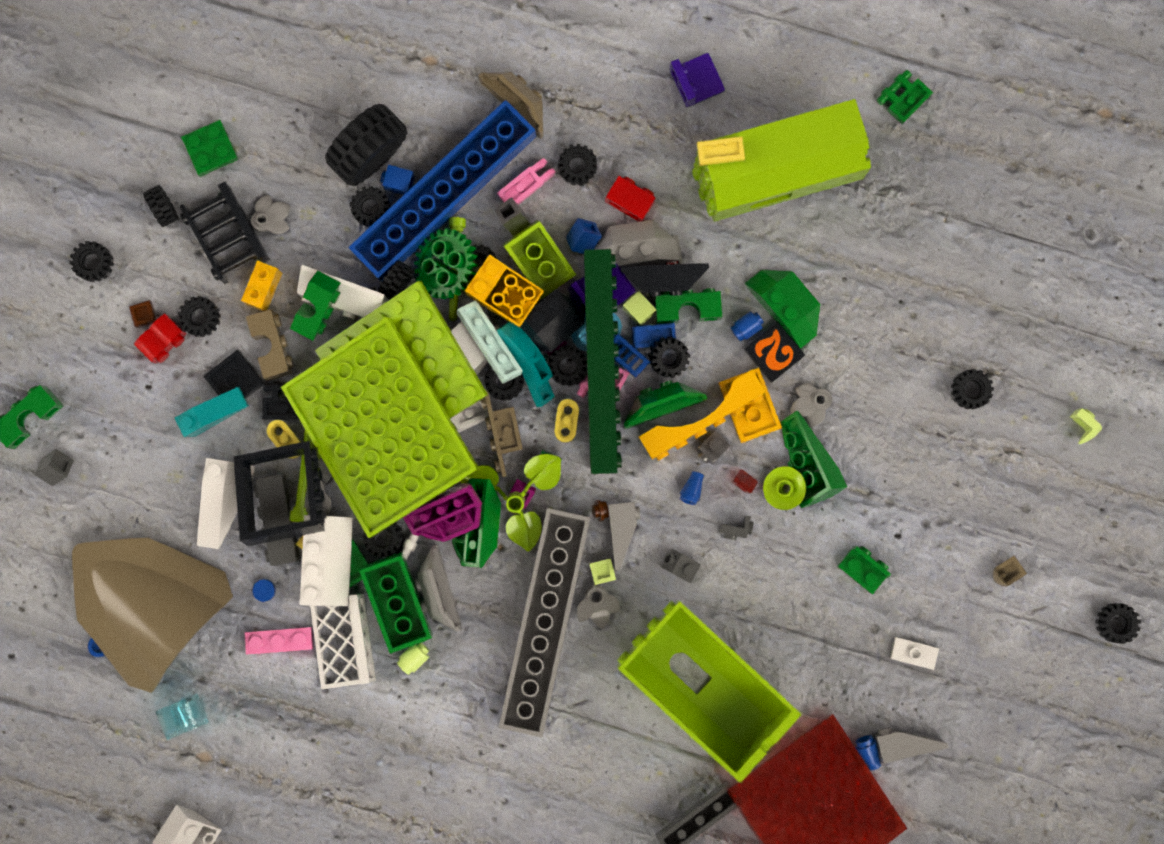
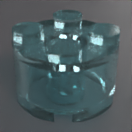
[155,693,209,740]

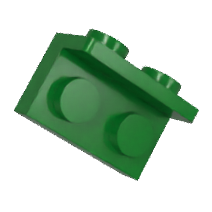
[837,546,891,595]

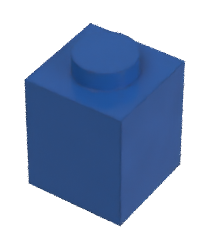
[380,165,415,195]

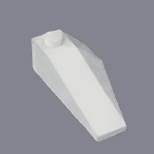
[197,458,255,549]

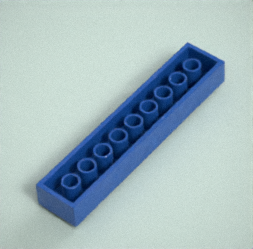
[348,100,536,282]

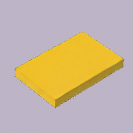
[718,368,782,443]

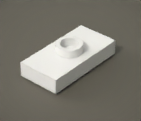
[890,637,939,670]

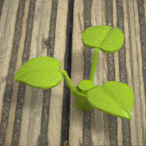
[460,454,561,552]

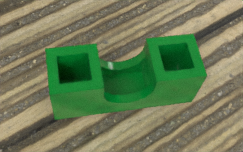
[290,270,341,341]
[655,288,723,325]
[0,385,64,449]

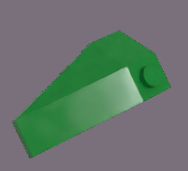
[781,411,847,509]

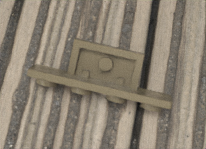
[481,390,523,478]

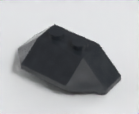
[620,263,709,296]
[520,278,585,352]

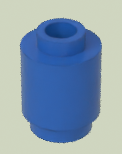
[730,311,764,342]

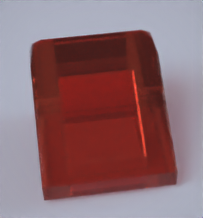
[732,469,758,494]

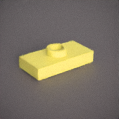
[697,136,745,166]

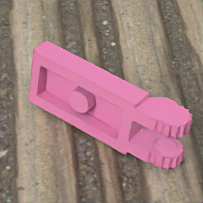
[497,158,556,205]

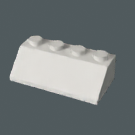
[297,265,389,320]
[300,515,353,606]

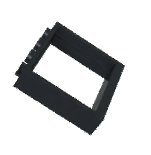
[234,441,327,546]

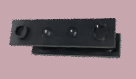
[180,181,270,284]

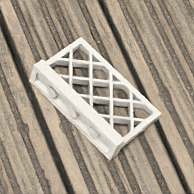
[310,593,376,690]

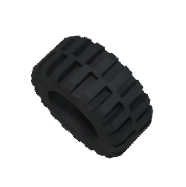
[325,104,408,186]

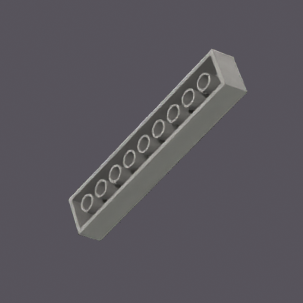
[499,508,590,737]

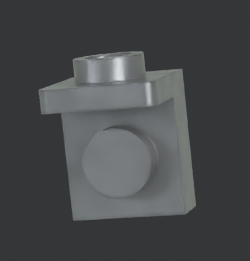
[697,430,731,464]

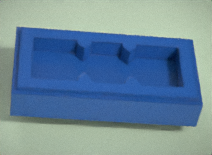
[631,323,676,348]

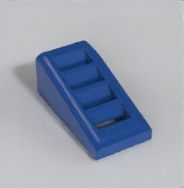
[614,334,650,378]

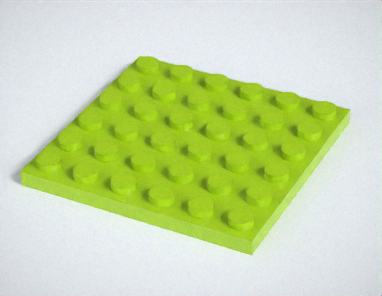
[315,281,488,419]

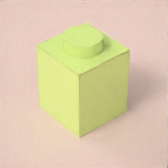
[622,291,656,326]

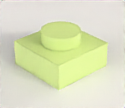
[590,558,616,585]

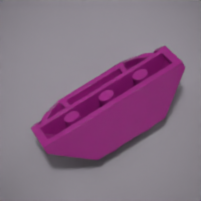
[403,483,482,542]

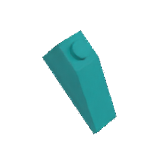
[174,387,249,437]

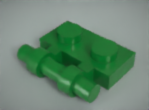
[876,70,933,125]

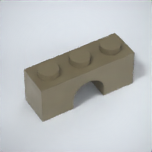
[246,309,294,381]

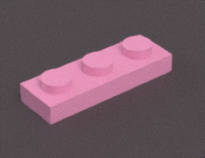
[245,627,314,655]

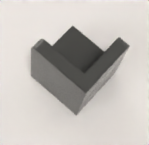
[34,449,74,486]

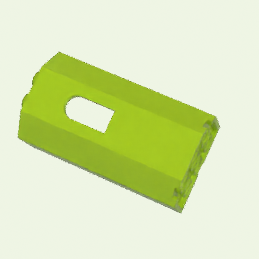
[692,99,871,222]
[617,600,802,783]

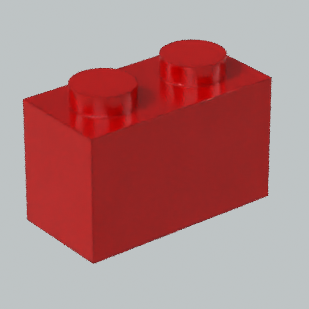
[605,176,656,222]

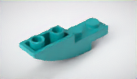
[497,322,555,407]

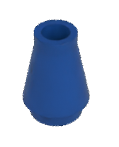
[679,471,704,505]
[855,735,881,771]

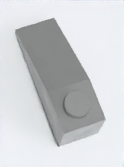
[608,502,641,571]
[873,727,949,764]

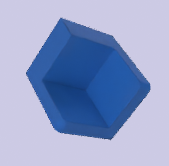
[566,218,602,254]

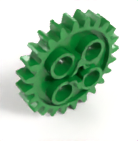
[413,228,478,300]

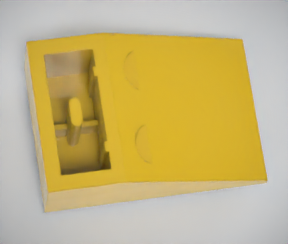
[465,254,544,327]

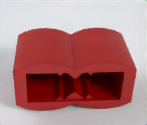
[134,313,187,364]

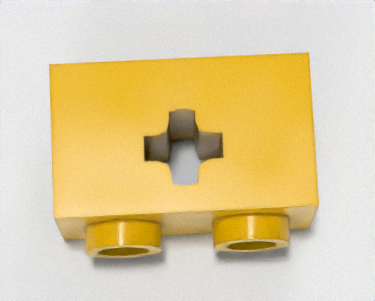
[241,261,283,311]

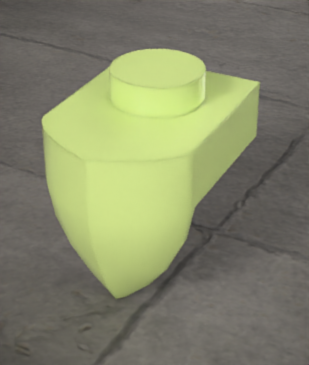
[1070,408,1102,444]

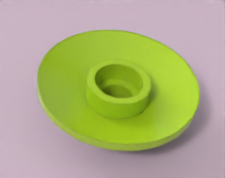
[763,466,806,510]

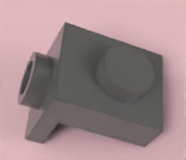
[719,515,754,541]
[661,549,701,584]

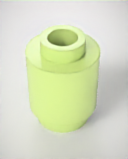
[397,642,430,675]

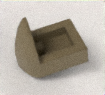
[993,555,1028,587]

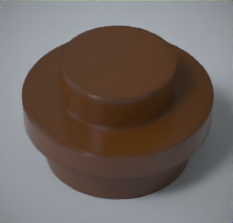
[592,500,609,522]

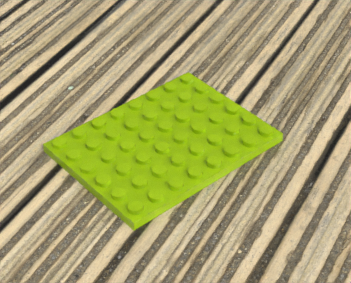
[281,316,479,538]

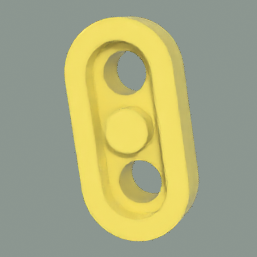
[554,399,579,443]
[267,420,301,459]

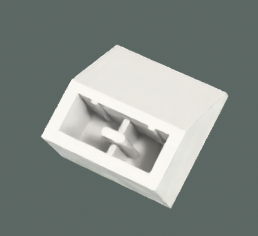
[152,805,222,844]

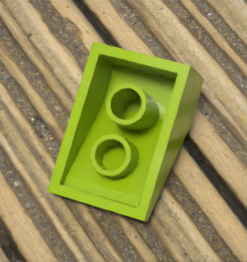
[502,220,577,300]

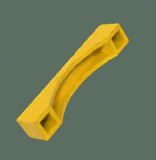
[639,370,766,461]

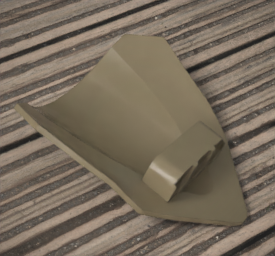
[72,538,233,693]

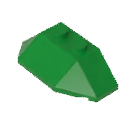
[744,270,820,349]
[623,380,707,430]
[452,478,501,568]

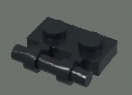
[262,381,299,420]

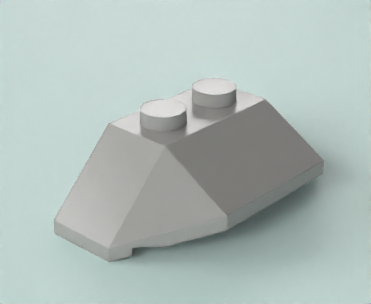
[593,220,679,267]
[415,545,463,631]

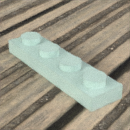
[456,300,523,384]

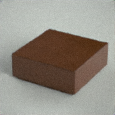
[129,300,157,328]

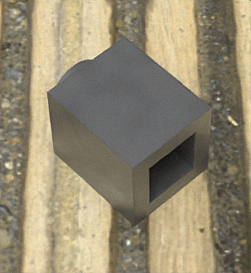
[494,197,531,236]

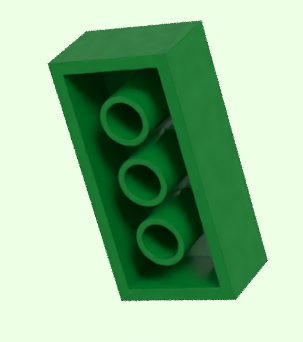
[359,552,433,654]

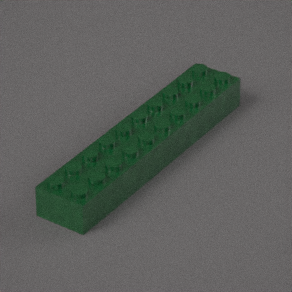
[584,249,622,474]

